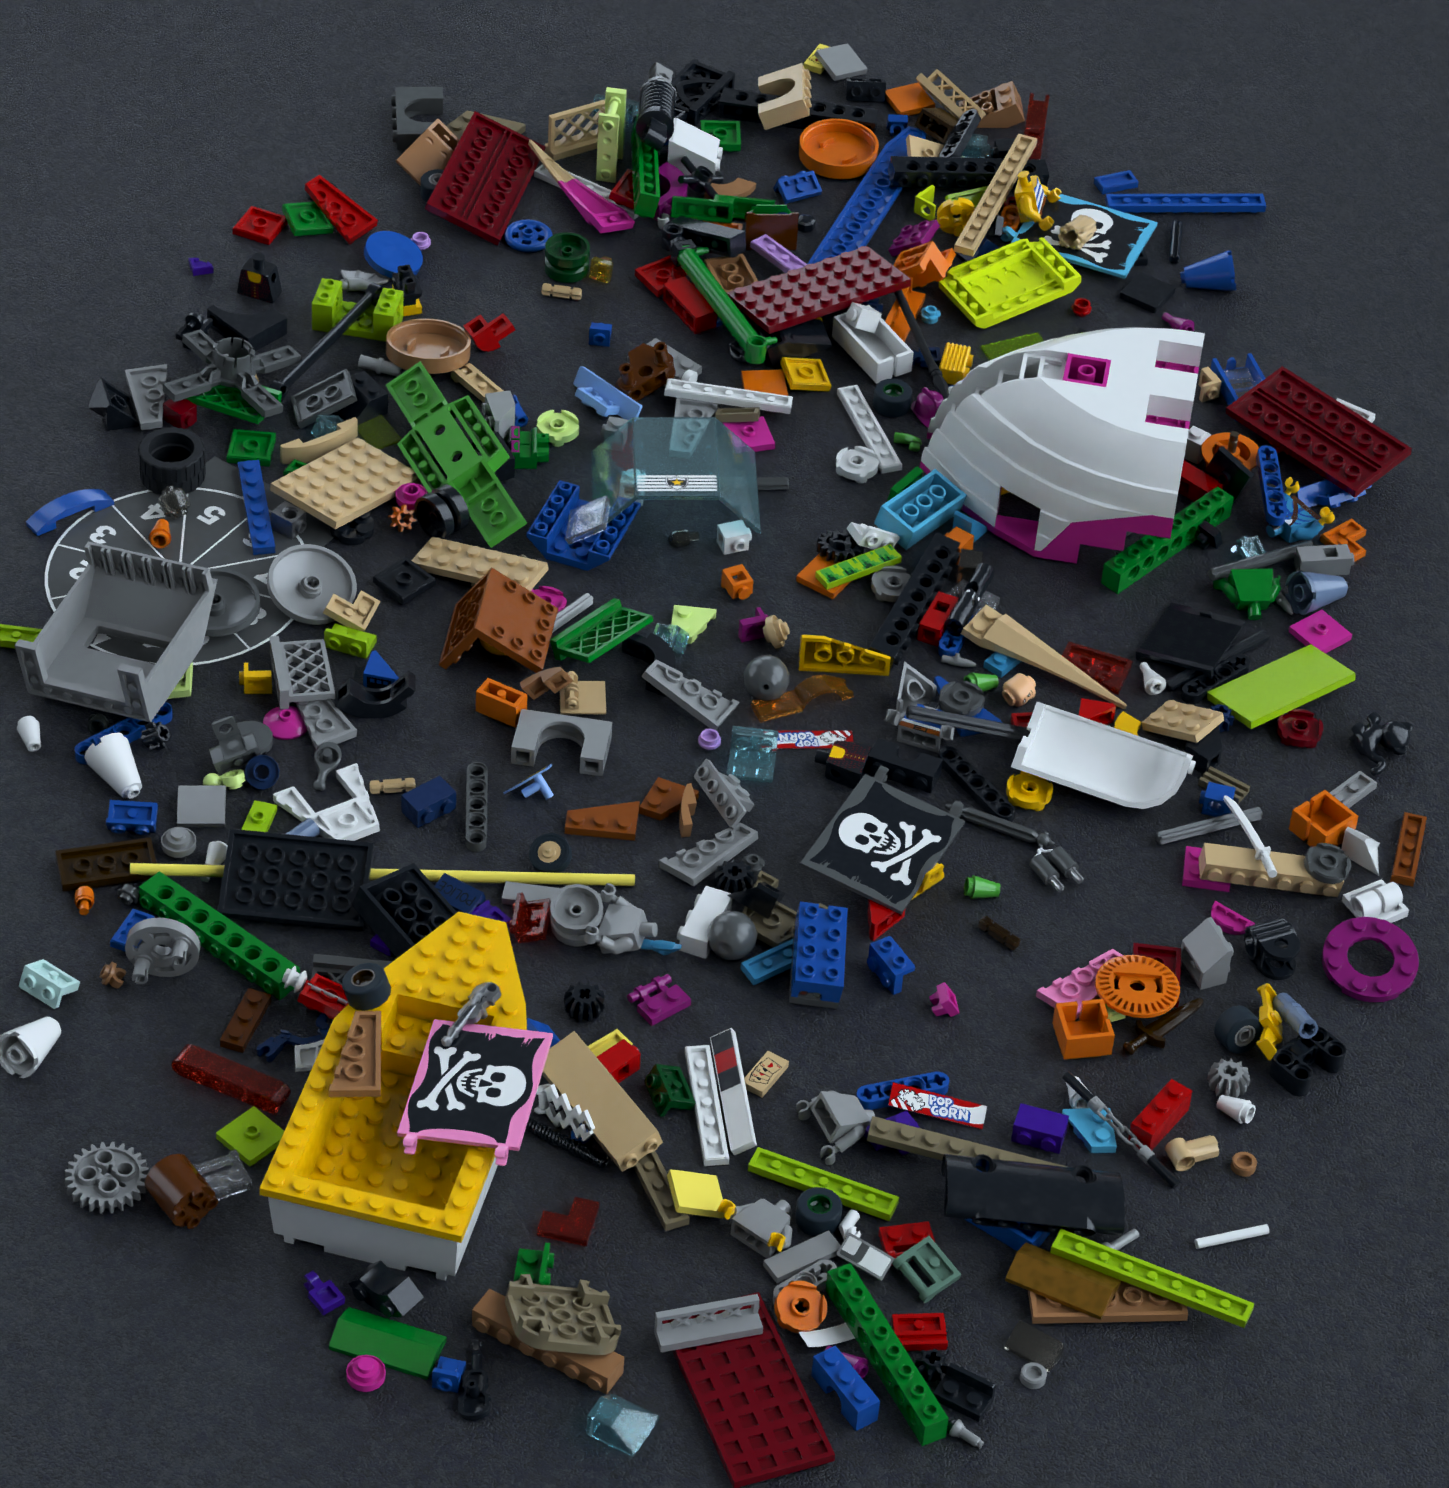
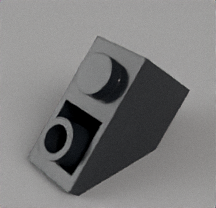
[1184,725,1222,775]

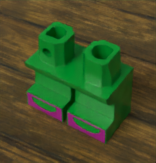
[511,426,549,469]

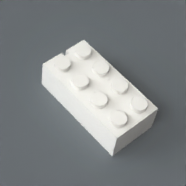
[832,305,914,384]

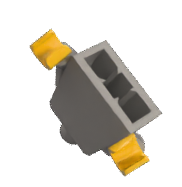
[717,1199,792,1258]

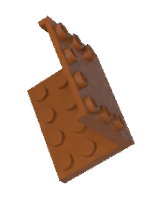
[439,567,558,673]

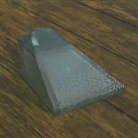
[586,1394,660,1457]

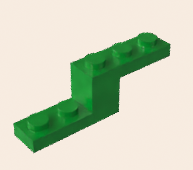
[671,194,775,223]

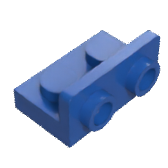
[773,171,822,204]

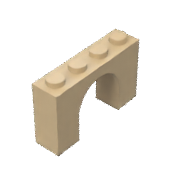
[758,63,812,130]

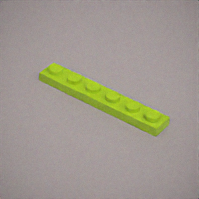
[748,1147,899,1221]

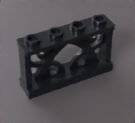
[671,58,735,127]

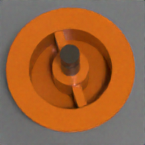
[1201,431,1259,471]

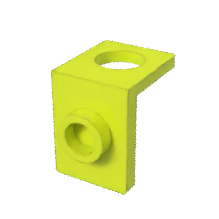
[914,185,936,221]

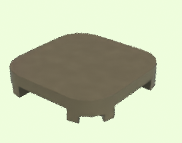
[505,1274,621,1355]

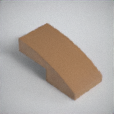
[520,667,573,700]
[679,783,697,838]

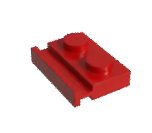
[891,1313,948,1351]

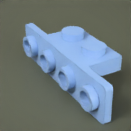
[573,366,642,424]

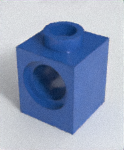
[1199,782,1236,817]

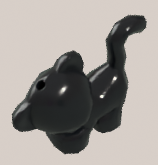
[1349,712,1413,776]

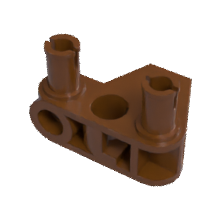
[615,342,676,402]

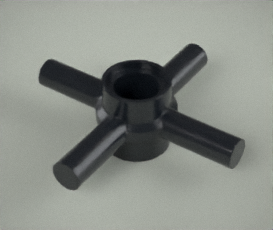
[678,156,723,200]

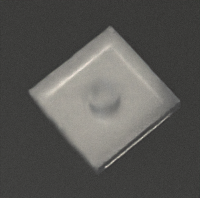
[565,495,611,544]

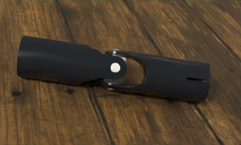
[945,563,995,634]

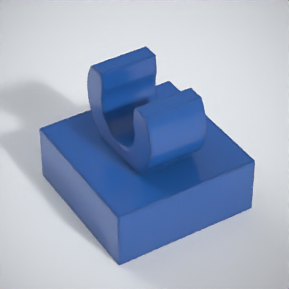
[886,114,908,136]

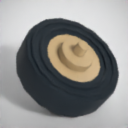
[529,833,572,873]

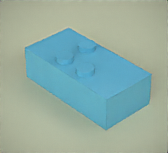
[874,469,967,550]

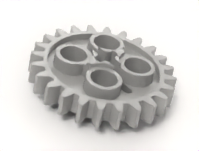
[65,1142,149,1214]

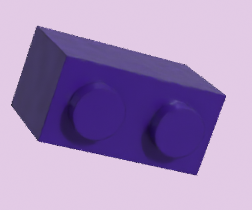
[1011,1103,1069,1154]

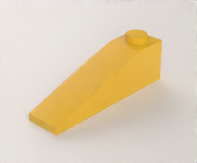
[799,635,891,676]

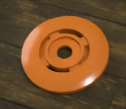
[1095,955,1180,1018]

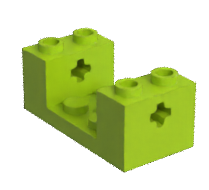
[312,278,403,341]

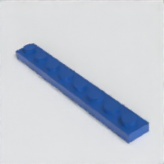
[1105,194,1266,213]

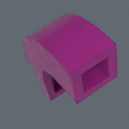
[653,162,688,221]

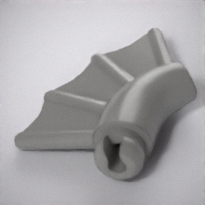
[340,270,388,292]

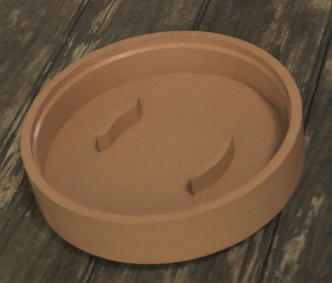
[386,318,471,374]

